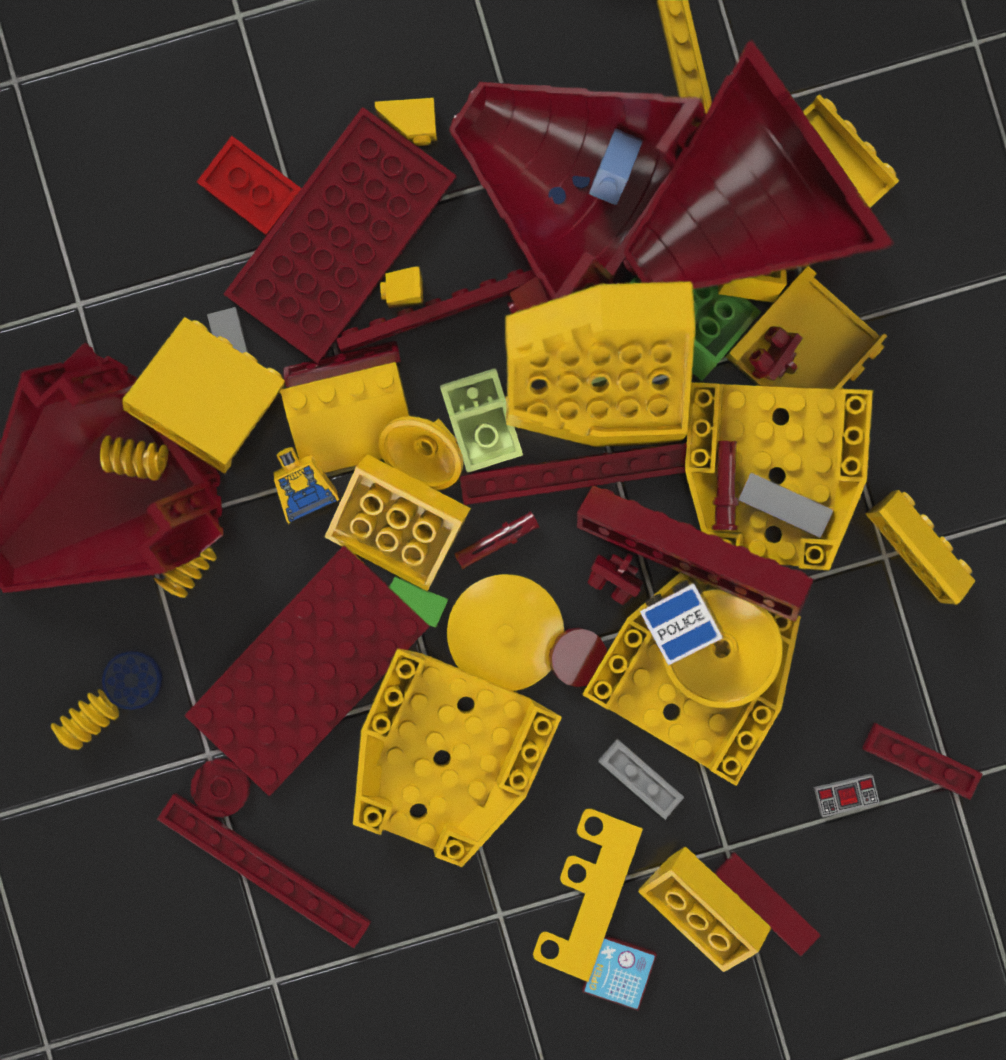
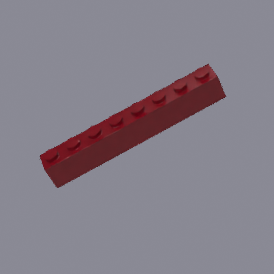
[577,486,814,622]

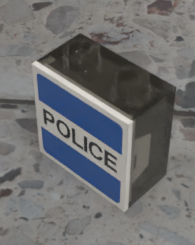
[640,579,725,665]

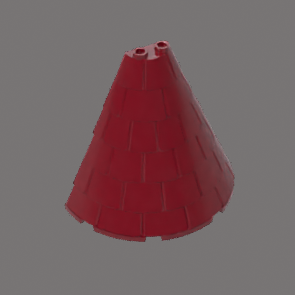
[622,40,894,291]
[449,82,706,301]

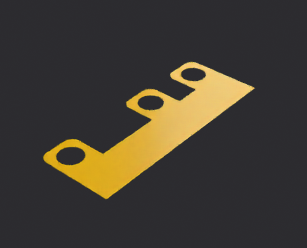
[533,809,643,982]

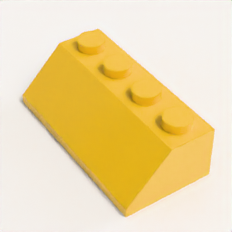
[865,490,975,605]
[638,847,771,972]

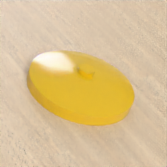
[447,574,564,691]
[662,588,783,708]

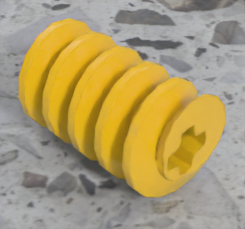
[100,435,168,481]
[153,546,217,598]
[51,689,119,750]

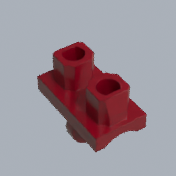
[748,326,803,381]
[588,553,643,605]

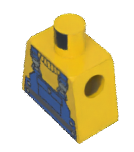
[274,447,339,524]

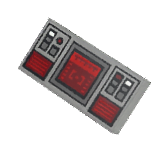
[814,774,880,817]

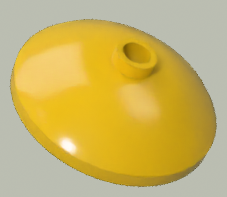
[379,416,463,490]

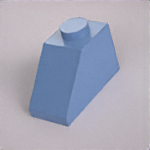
[589,128,643,205]

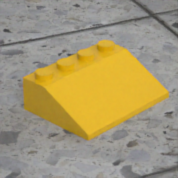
[280,362,410,473]
[325,454,471,591]

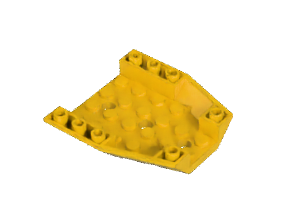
[506,282,695,447]
[685,383,873,570]
[582,572,801,786]
[353,648,562,867]

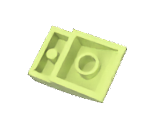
[440,368,523,473]

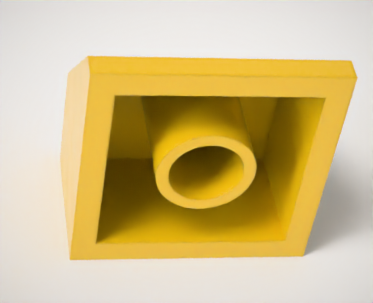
[718,270,787,302]

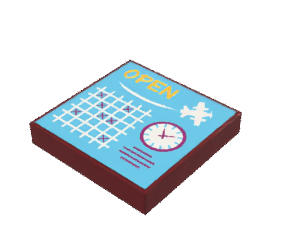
[582,935,657,1011]

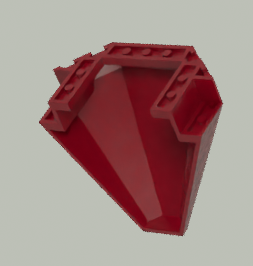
[0,343,223,593]

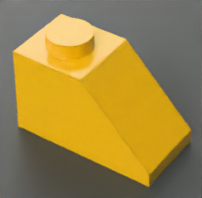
[375,98,437,146]
[380,267,423,308]

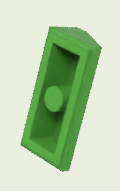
[390,577,448,627]

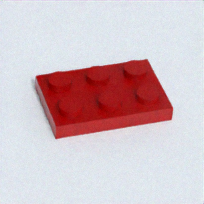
[197,136,302,236]

